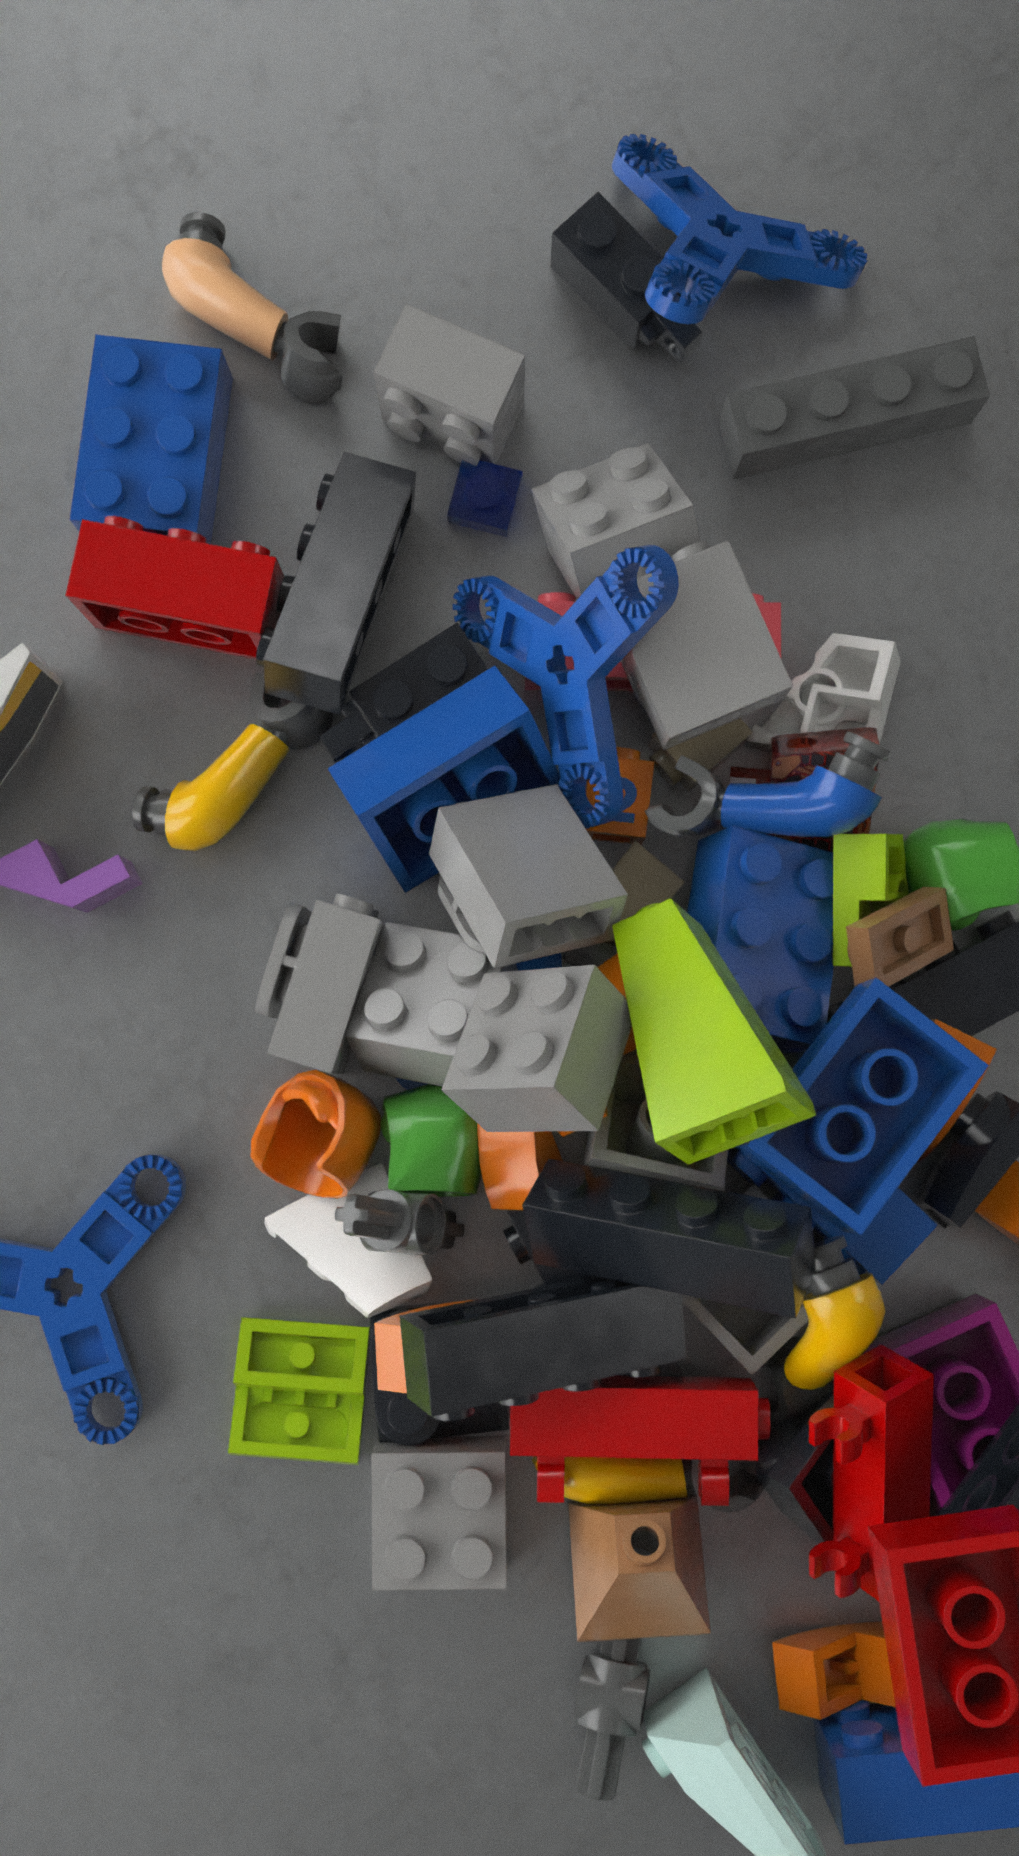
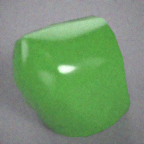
[904,818,1019,931]
[380,1084,482,1197]

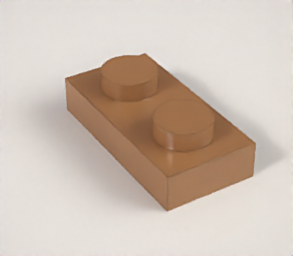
[846,887,954,987]

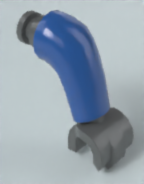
[644,731,892,837]

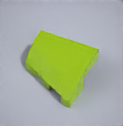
[833,834,909,967]

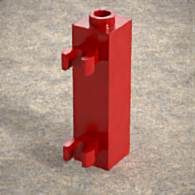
[809,1344,934,1601]
[510,1375,770,1506]

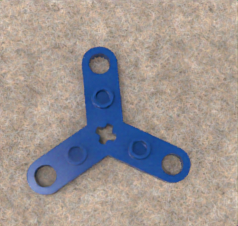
[612,134,868,324]
[452,545,679,829]
[0,1154,186,1445]

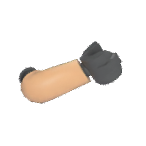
[162,212,343,403]

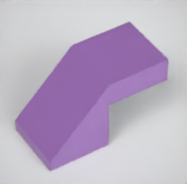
[0,839,143,913]

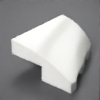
[747,633,901,767]
[264,1163,432,1318]

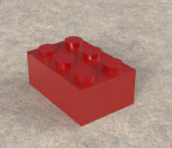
[65,516,285,659]
[868,1505,1019,1787]

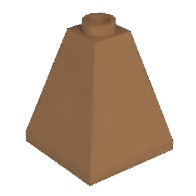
[568,1495,711,1642]

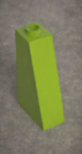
[612,898,816,1165]

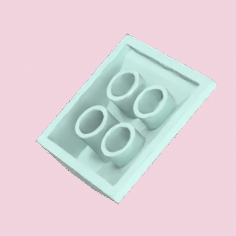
[642,1667,827,1856]

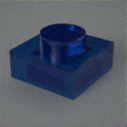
[447,460,523,537]

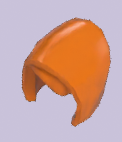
[250,1069,381,1199]

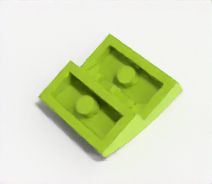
[228,1317,370,1465]

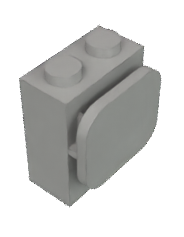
[620,540,793,750]
[429,784,628,969]
[255,894,385,1074]

